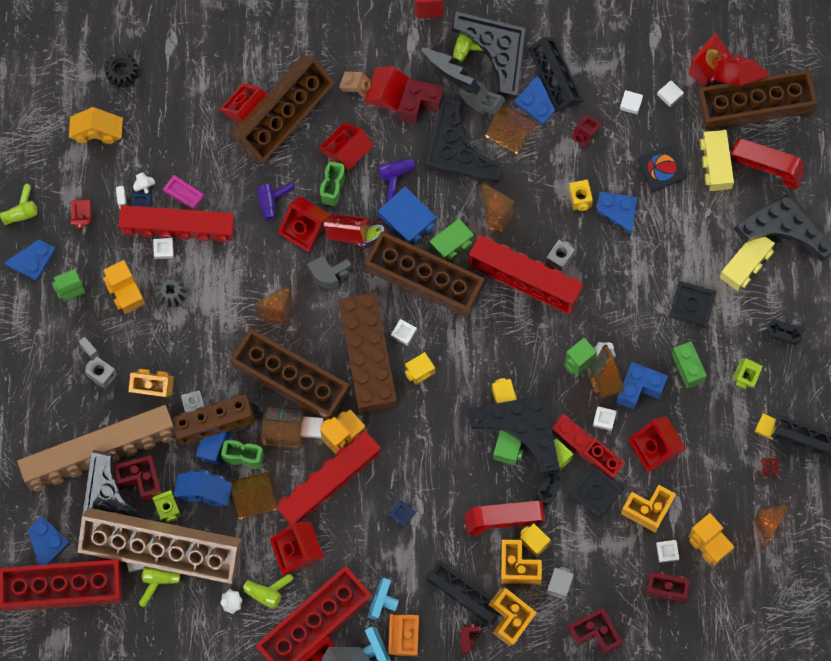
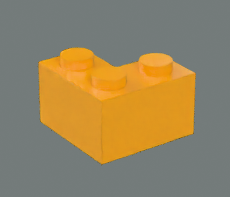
[69,107,123,144]
[103,260,145,314]
[320,410,366,456]
[621,485,676,533]
[689,513,734,566]
[501,540,542,584]
[489,588,537,645]

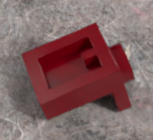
[571,114,602,148]
[460,624,481,655]

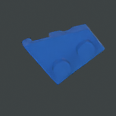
[514,76,555,126]
[597,192,637,233]
[5,240,56,282]
[28,516,70,565]

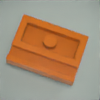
[388,614,419,656]

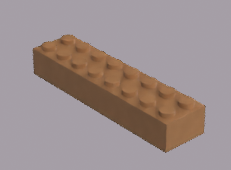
[17,405,176,492]
[78,508,242,584]

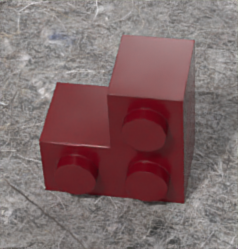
[398,78,444,124]
[113,455,162,503]
[567,608,622,656]

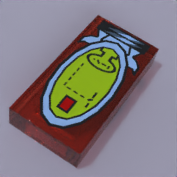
[352,219,390,253]

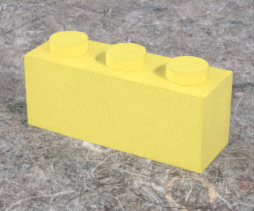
[700,130,734,191]
[720,237,775,291]

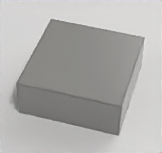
[79,337,99,360]

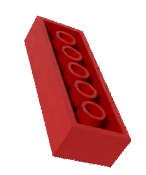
[469,235,583,315]
[0,560,122,612]
[255,566,373,661]

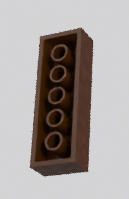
[230,54,335,164]
[697,70,817,131]
[365,231,485,318]
[338,292,397,414]
[230,329,350,420]

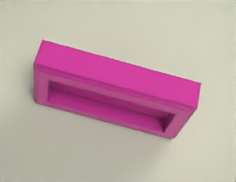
[163,175,205,210]

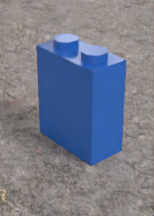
[378,187,437,245]

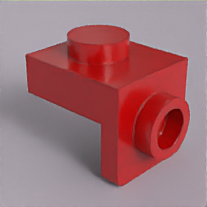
[70,199,92,227]

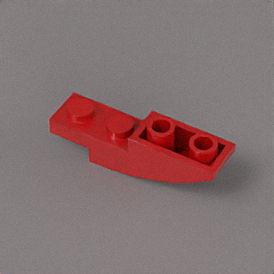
[551,414,625,478]

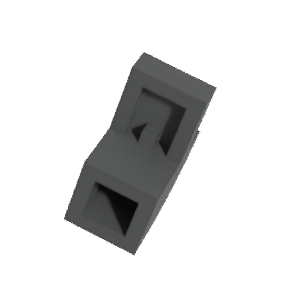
[459,81,505,115]
[307,255,352,289]

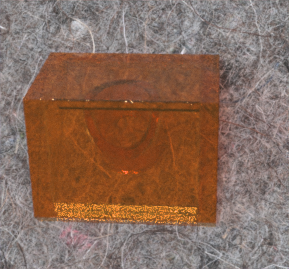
[486,106,537,154]
[255,285,293,325]
[230,472,277,519]
[753,504,789,548]

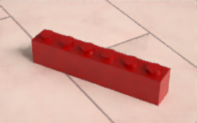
[118,205,235,243]
[277,431,382,525]

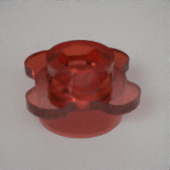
[760,458,780,477]

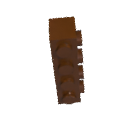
[172,395,256,446]

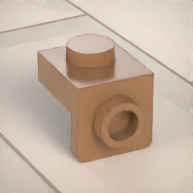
[339,72,371,97]

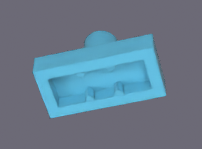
[367,578,399,620]
[362,627,391,661]

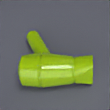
[452,34,483,66]
[0,184,38,225]
[139,566,181,607]
[243,574,293,609]

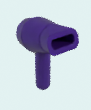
[378,159,415,201]
[257,182,295,221]

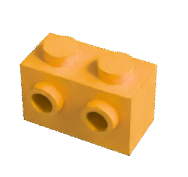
[129,369,174,397]

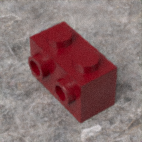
[646,571,690,604]

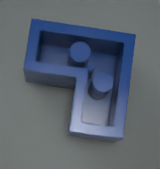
[616,362,668,410]
[174,470,232,507]

